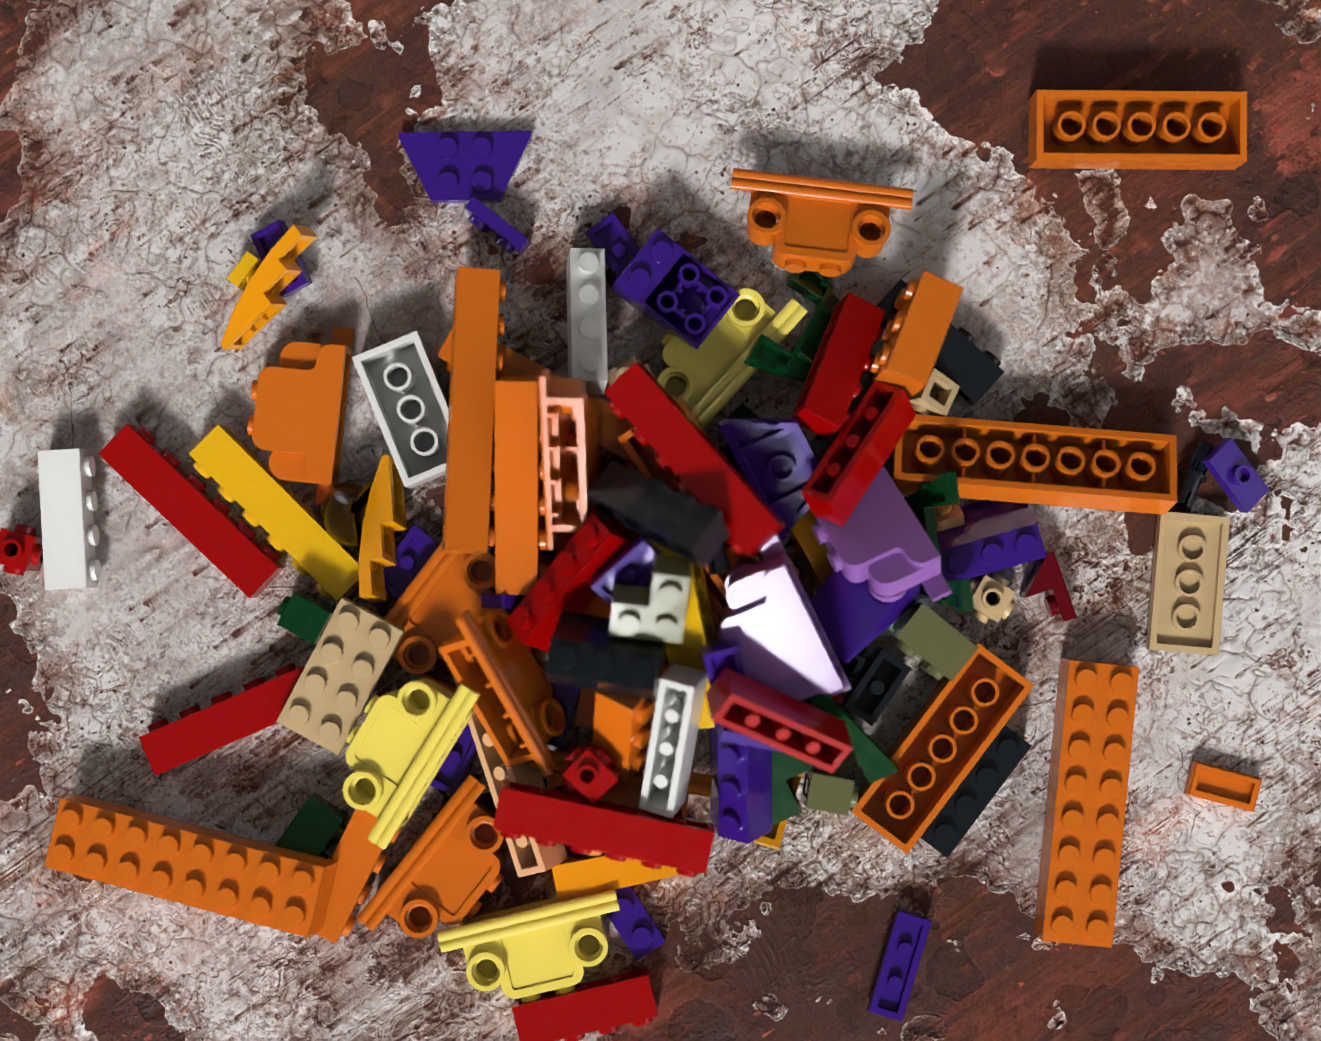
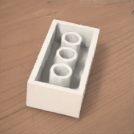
[352,331,449,489]

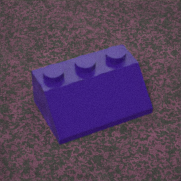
[937,500,1047,579]
[709,727,772,844]

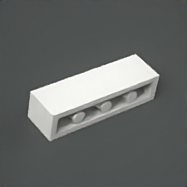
[566,248,608,395]
[37,448,101,590]
[639,663,708,818]

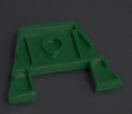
[743,271,839,382]
[904,471,974,612]
[771,693,898,825]

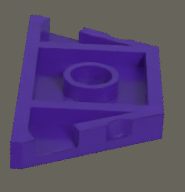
[398,131,532,203]
[718,419,820,541]

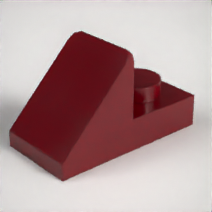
[1019,551,1077,622]

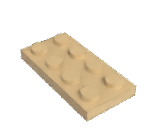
[1146,512,1230,656]
[276,597,406,755]

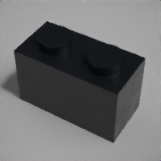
[842,647,912,726]

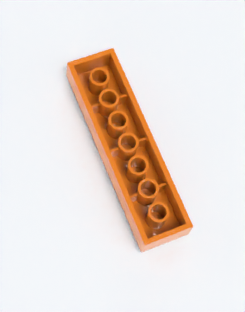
[889,414,1177,515]
[1034,658,1139,948]
[44,794,338,938]

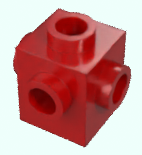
[0,523,43,576]
[562,742,620,805]

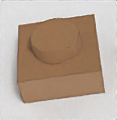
[934,504,965,532]

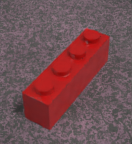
[790,292,886,439]
[800,381,916,526]
[506,512,634,652]
[706,667,853,774]
[512,967,658,1041]

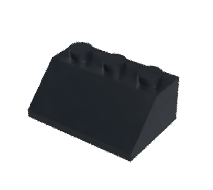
[544,610,667,700]

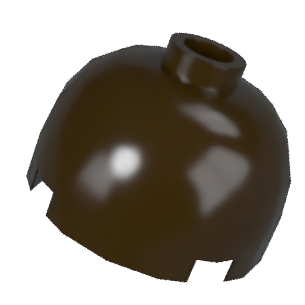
[320,480,373,549]

